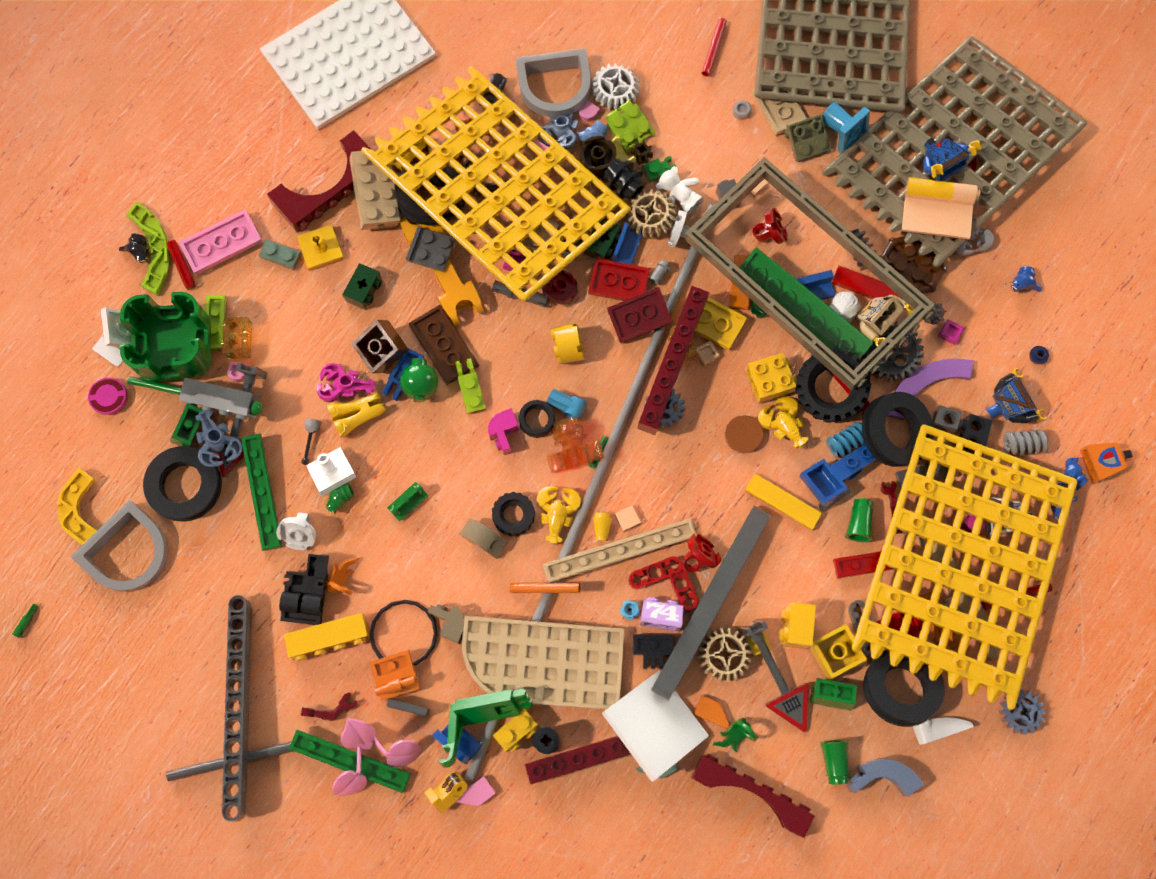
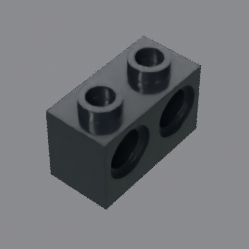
[954,414,992,457]

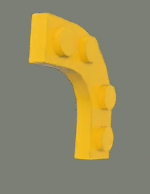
[57,468,97,545]

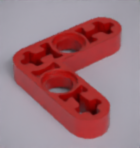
[628,556,698,612]

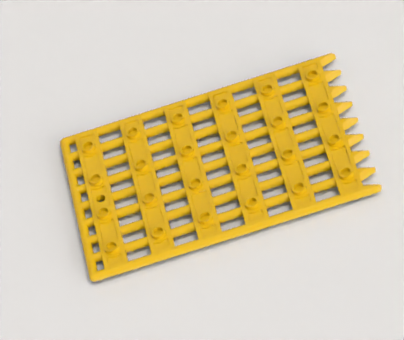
[361,66,631,302]
[852,425,1077,710]

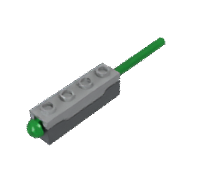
[127,377,263,420]

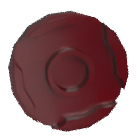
[541,270,578,304]

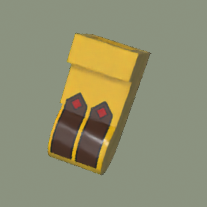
[424,772,468,814]

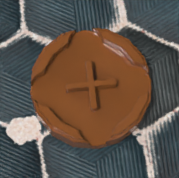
[725,415,764,454]

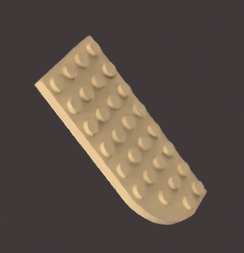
[462,616,624,709]

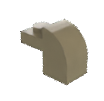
[459,518,508,559]
[428,604,464,644]

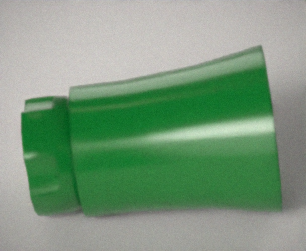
[845,498,874,543]
[820,740,849,785]

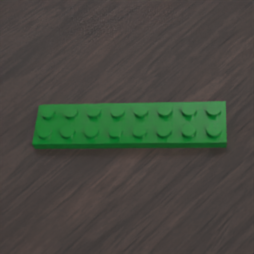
[739,247,873,359]

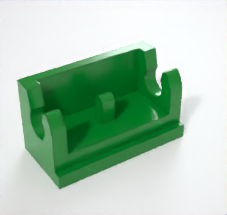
[810,678,857,711]

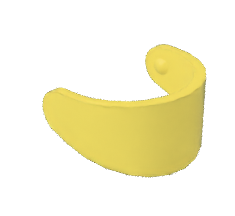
[612,136,636,163]

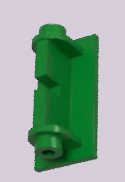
[387,482,429,522]

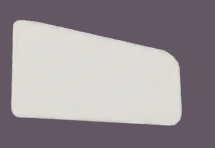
[92,336,123,366]

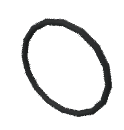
[369,600,438,666]

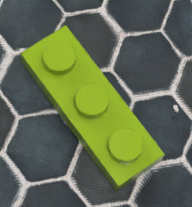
[205,295,227,351]

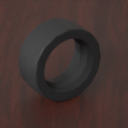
[519,400,555,438]

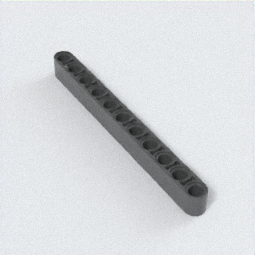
[651,506,771,701]
[222,595,251,822]

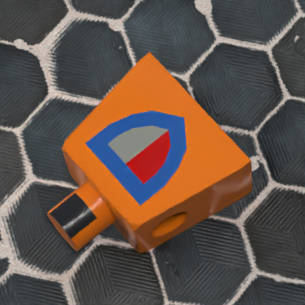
[1080,442,1133,484]

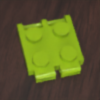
[606,100,656,154]

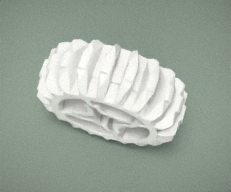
[592,63,640,110]

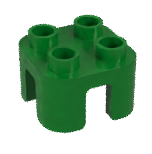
[120,291,212,382]

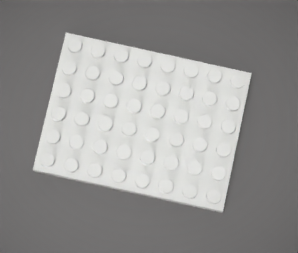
[260,0,436,130]

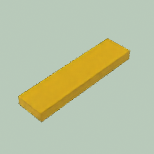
[744,474,822,531]

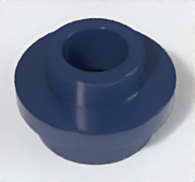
[1029,346,1049,364]

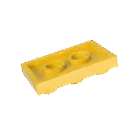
[695,297,747,351]

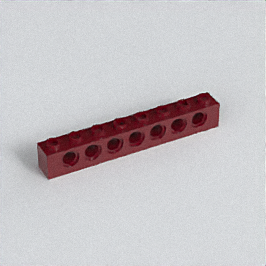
[637,286,709,435]

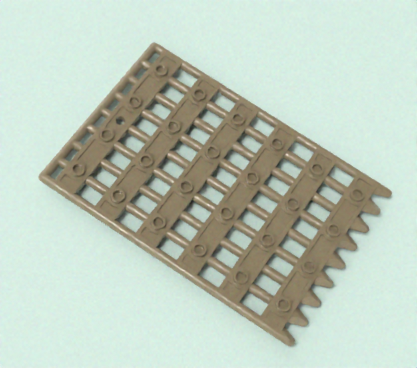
[754,0,910,112]
[822,36,1087,267]

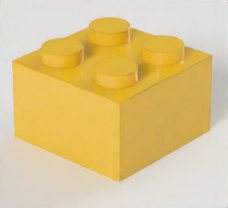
[779,602,816,649]
[809,624,867,680]

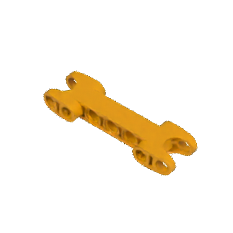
[400,217,484,326]

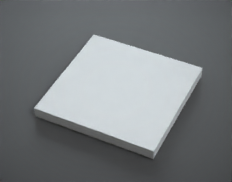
[602,670,709,782]

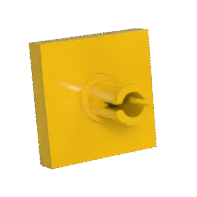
[297,225,344,271]

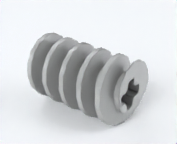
[1003,429,1048,456]

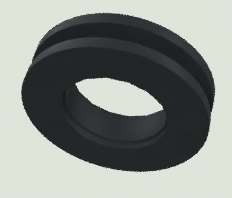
[395,165,465,225]
[862,392,934,467]
[143,446,222,522]
[863,650,945,727]

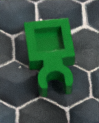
[642,156,676,183]

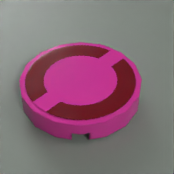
[88,378,128,415]

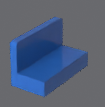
[613,222,642,265]
[796,270,835,300]
[432,724,482,764]

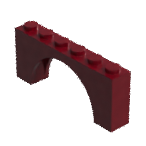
[267,130,371,232]

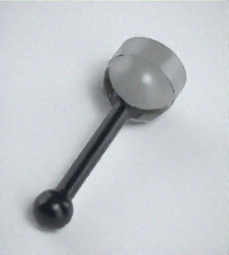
[301,419,321,465]

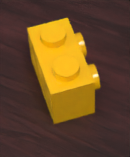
[493,709,538,752]

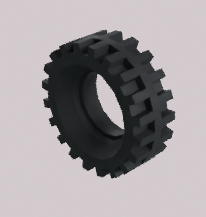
[796,348,871,423]

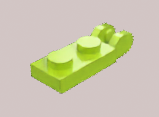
[455,358,486,414]

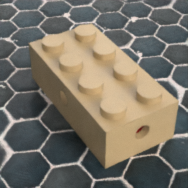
[349,150,400,230]

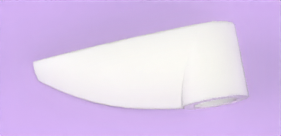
[912,717,974,745]

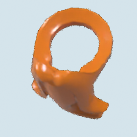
[326,557,359,595]

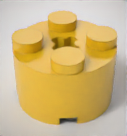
[551,323,585,364]

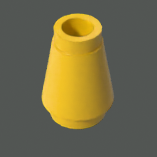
[593,512,612,540]

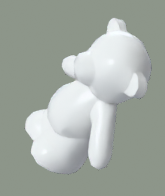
[656,166,704,215]

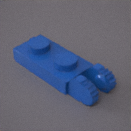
[382,349,424,401]

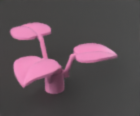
[332,718,422,796]

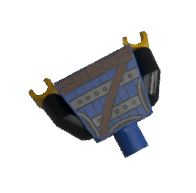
[986,368,1047,424]

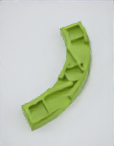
[126,201,170,296]

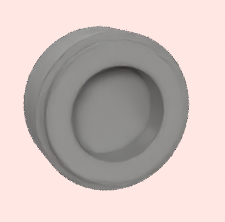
[733,100,751,120]

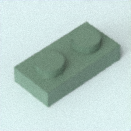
[259,240,301,270]

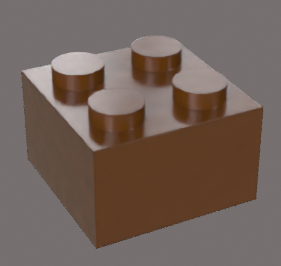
[351,320,409,373]

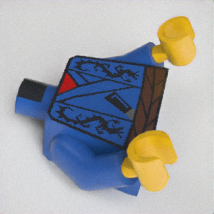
[923,138,982,181]

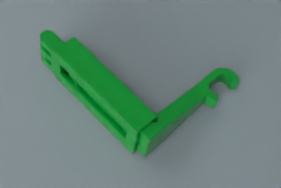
[439,689,533,768]

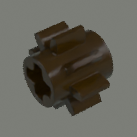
[630,141,653,165]

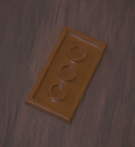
[408,305,479,385]

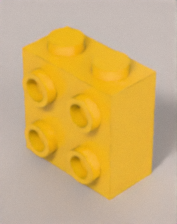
[745,352,797,403]

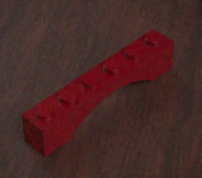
[691,754,815,838]

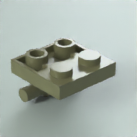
[784,114,831,161]

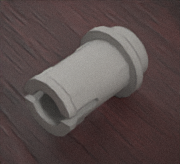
[649,260,670,285]

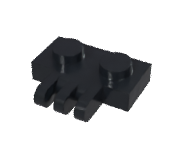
[633,634,673,669]

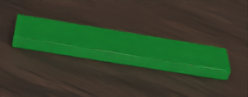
[241,433,283,551]
[289,729,411,793]

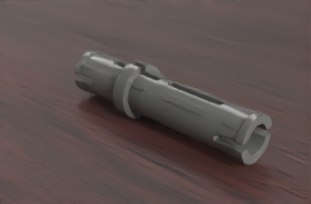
[492,280,548,307]

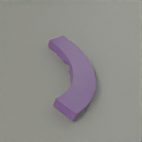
[888,359,973,420]

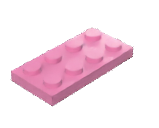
[179,210,263,275]

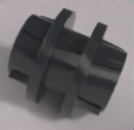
[603,159,646,201]

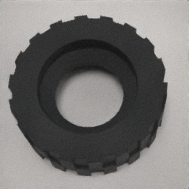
[492,492,535,536]

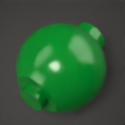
[400,358,438,402]

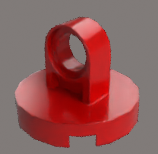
[752,208,788,244]
[684,534,722,572]

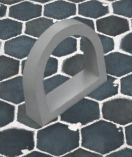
[515,48,591,117]
[71,500,168,592]

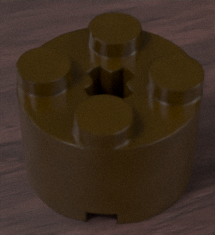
[580,136,617,179]

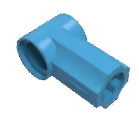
[546,389,587,421]

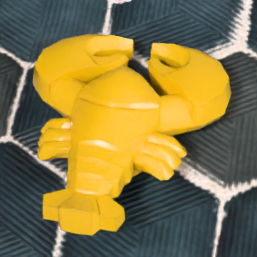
[758,397,808,449]
[537,486,581,545]

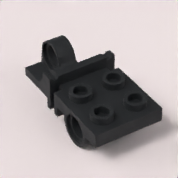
[279,554,329,625]

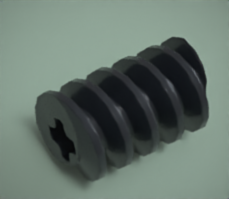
[533,727,560,754]

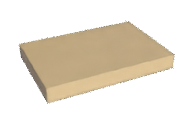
[751,89,807,137]

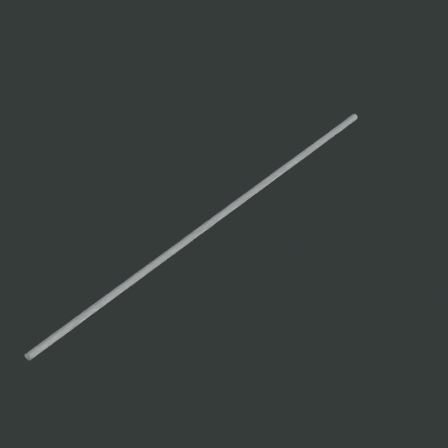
[464,204,714,781]

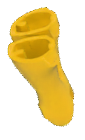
[327,393,386,438]

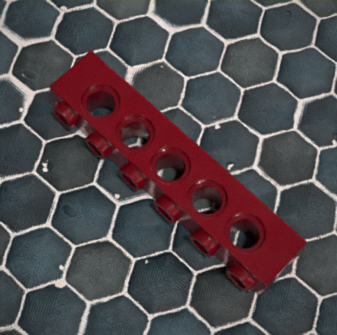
[525,736,631,785]

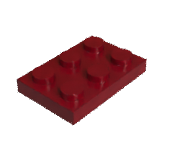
[607,287,673,343]

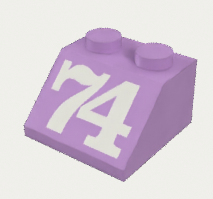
[639,597,683,632]

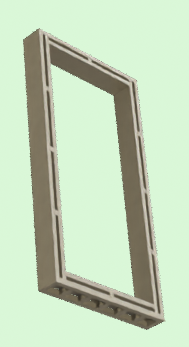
[685,157,935,390]

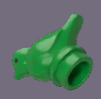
[326,483,354,514]

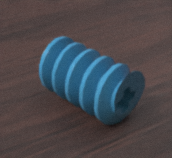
[826,422,865,458]

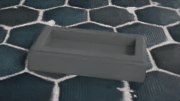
[386,699,430,717]

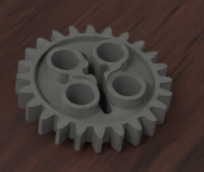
[862,322,924,382]

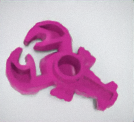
[317,363,375,403]

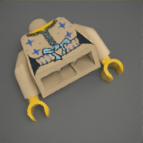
[858,295,915,347]

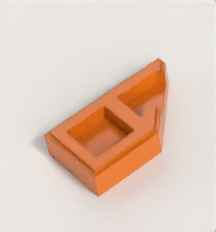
[693,695,730,729]

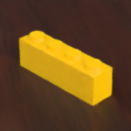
[283,613,370,662]

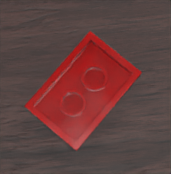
[588,258,650,301]

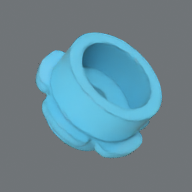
[620,600,640,620]

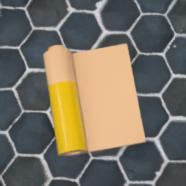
[901,177,980,240]

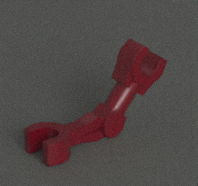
[881,481,903,534]
[301,692,358,721]

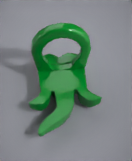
[712,718,758,752]

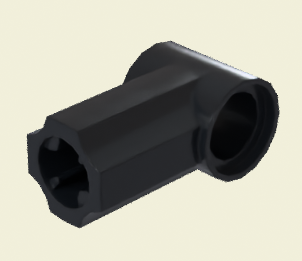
[479,73,507,106]

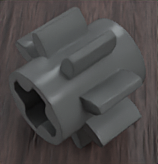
[925,301,946,325]

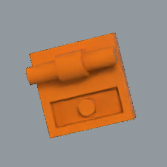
[370,650,420,701]

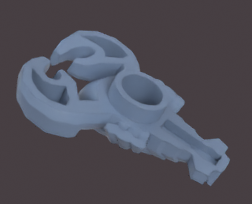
[538,110,579,149]
[195,410,243,468]

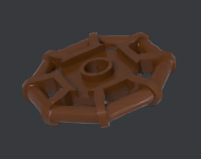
[880,236,947,293]

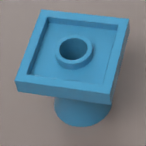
[822,102,870,153]

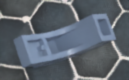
[846,759,924,797]

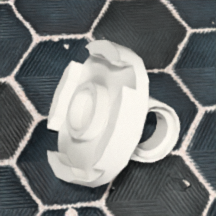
[667,210,691,247]
[276,512,317,550]

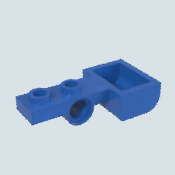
[800,444,877,507]

